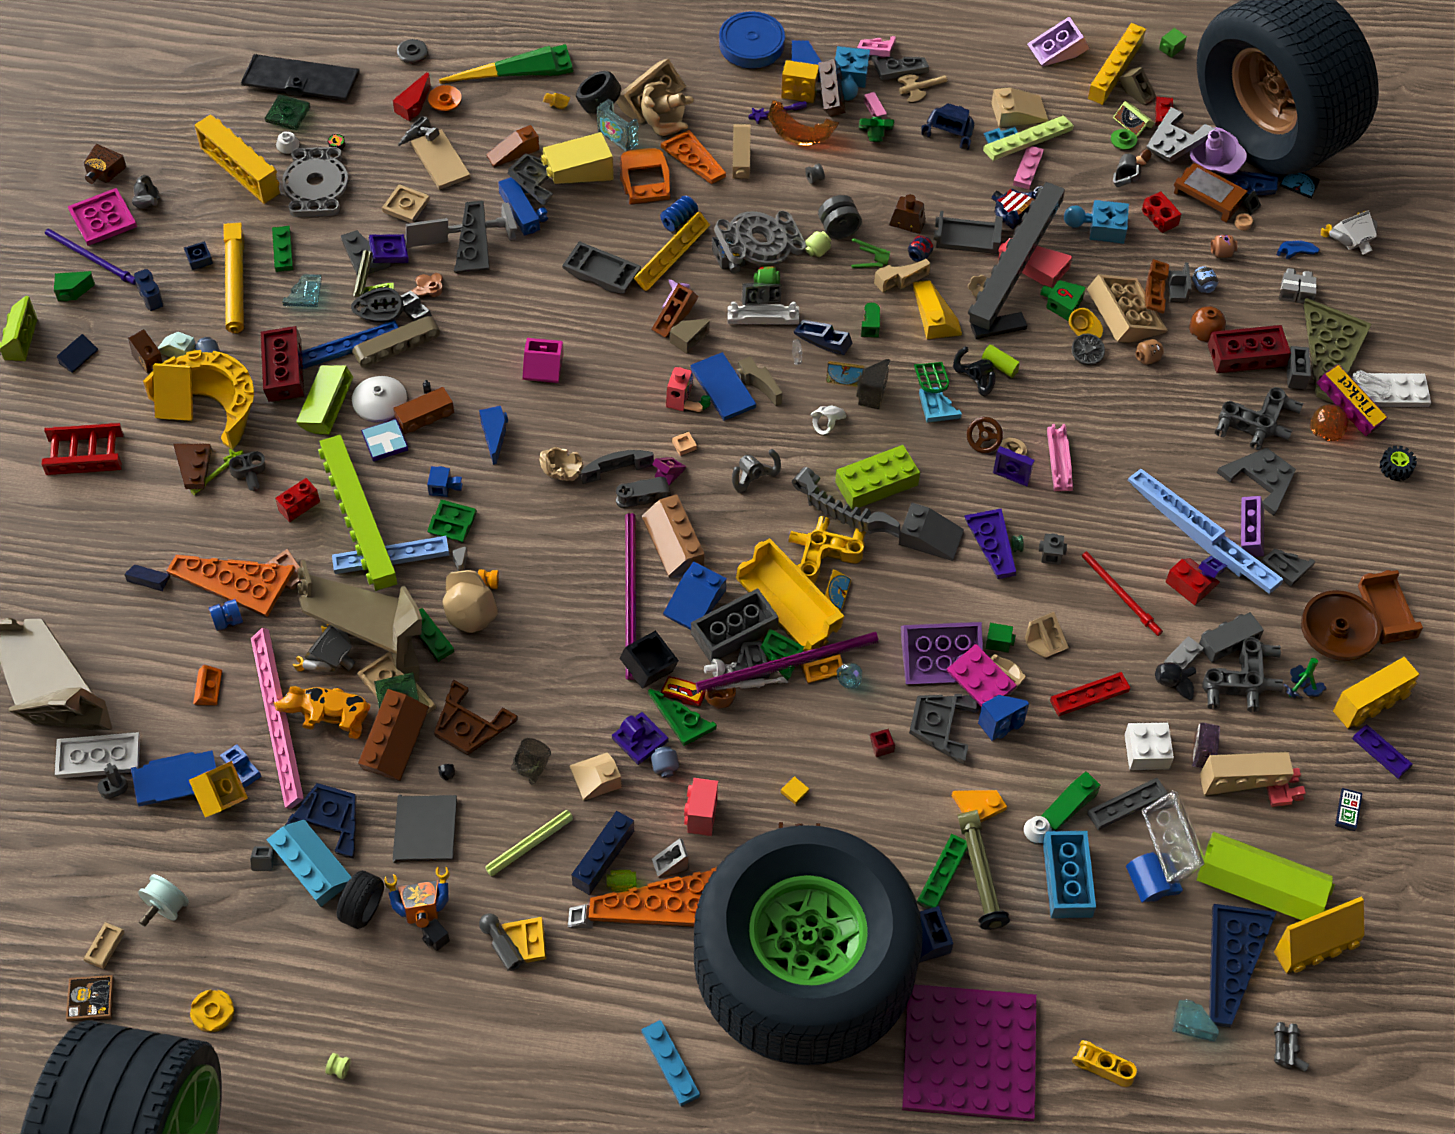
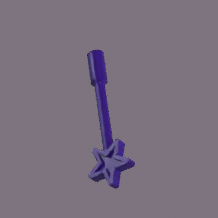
[748,101,807,124]

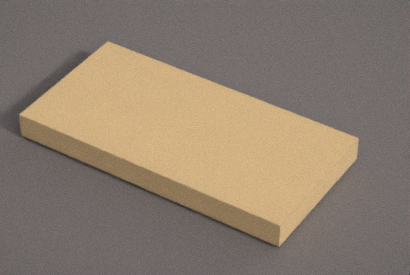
[411,129,470,190]
[357,651,436,714]

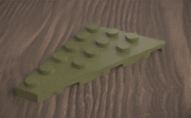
[1303,298,1372,403]

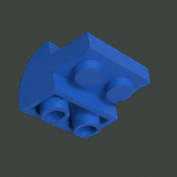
[1126,852,1183,903]

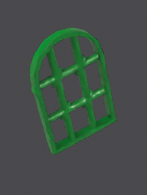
[914,362,949,393]

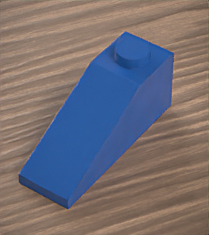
[479,405,508,465]

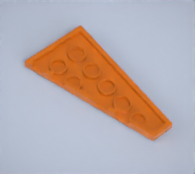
[166,555,296,617]
[589,867,717,927]

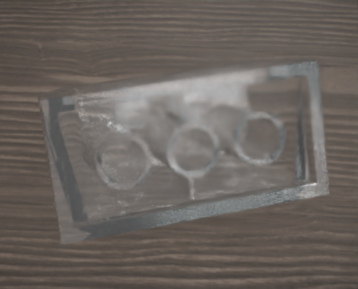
[1141,791,1204,884]

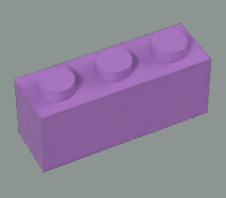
[1241,496,1264,557]

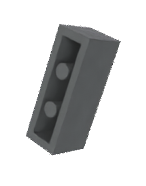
[1199,612,1264,663]

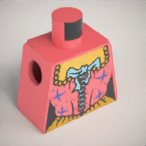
[666,367,694,412]

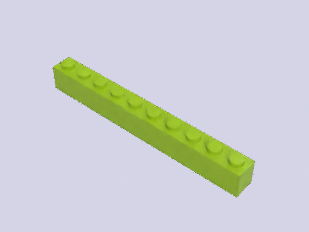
[318,434,398,591]

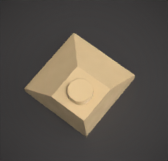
[570,752,622,801]

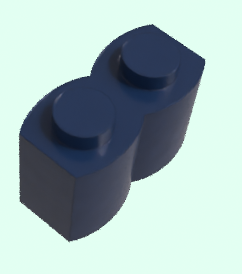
[134,269,163,311]

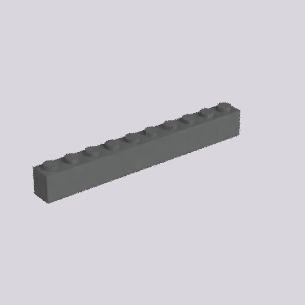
[968,182,1065,330]

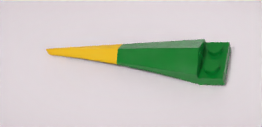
[439,44,574,83]

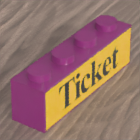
[1317,364,1388,437]

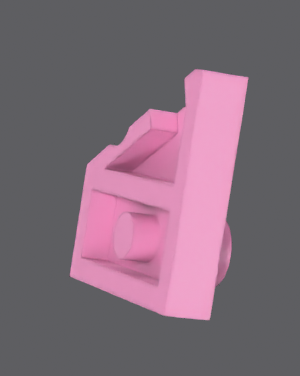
[857,36,896,58]

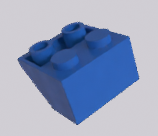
[978,695,1029,741]

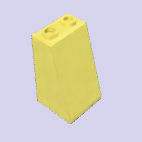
[541,132,614,184]

